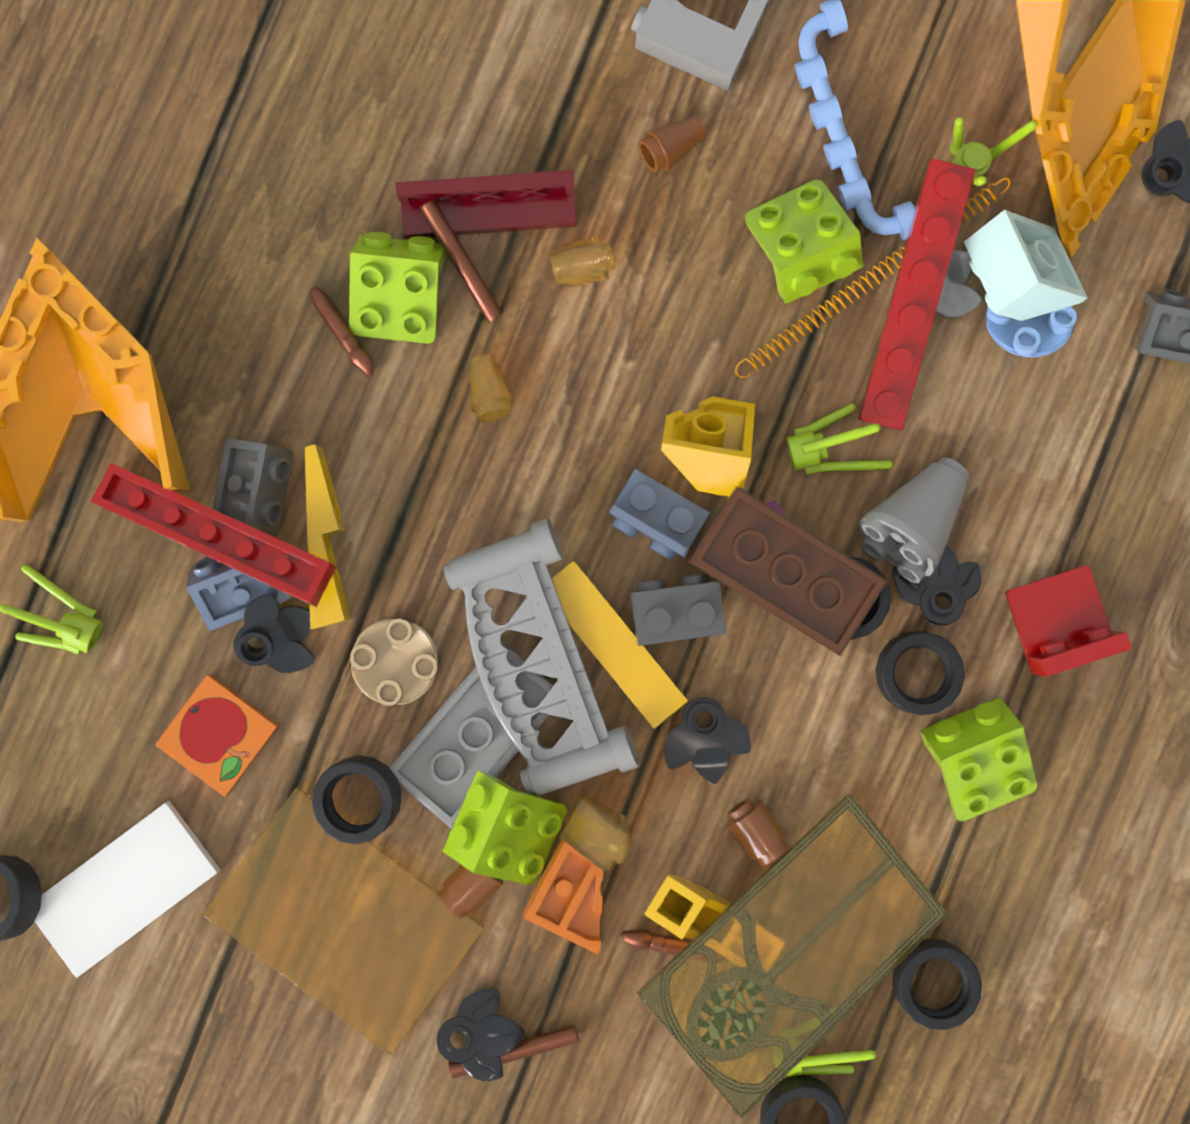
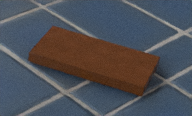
[688,486,888,656]

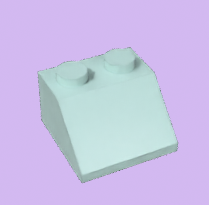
[964,210,1088,321]

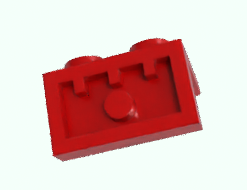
[1005,565,1132,677]

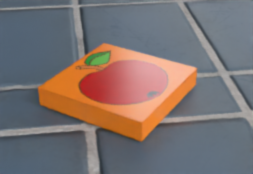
[155,674,280,797]

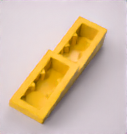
[305,444,352,629]
[552,561,688,729]

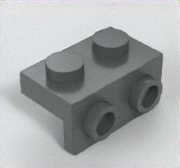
[629,574,726,646]

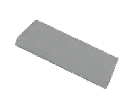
[390,641,554,829]

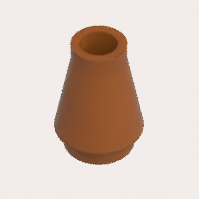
[638,116,705,172]

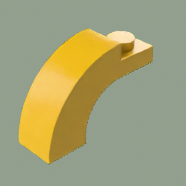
[644,874,784,972]

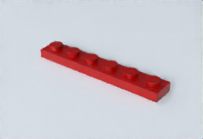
[858,158,976,431]
[90,463,336,607]

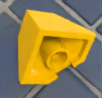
[661,396,755,496]

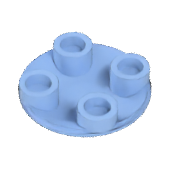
[985,306,1077,357]

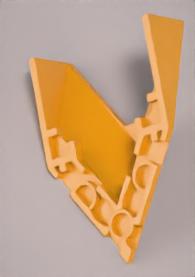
[1016,0,1186,258]
[0,237,191,522]

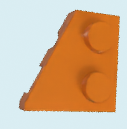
[522,836,604,954]

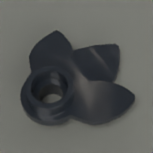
[1141,120,1190,203]
[893,545,981,626]
[233,593,315,673]
[664,697,751,784]
[437,989,525,1081]

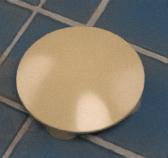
[350,618,438,706]

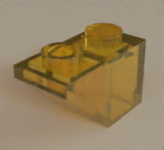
[560,793,632,872]

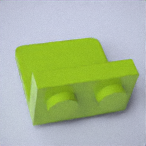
[745,180,864,304]
[349,232,446,344]
[920,697,1037,821]
[442,770,567,885]

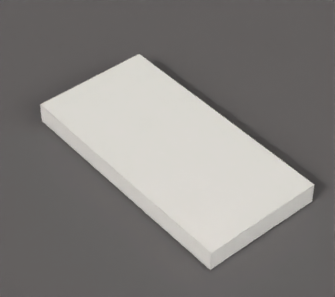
[34,801,221,978]

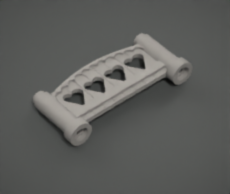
[443,517,640,796]

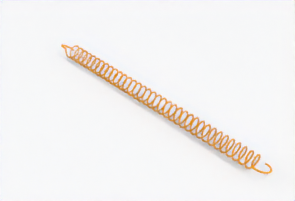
[735,178,1010,378]

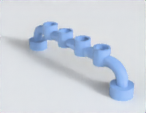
[795,0,915,240]

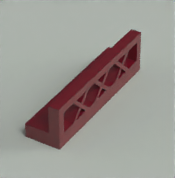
[396,170,577,239]

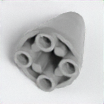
[859,457,970,583]

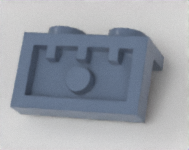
[608,469,710,561]
[186,557,291,631]

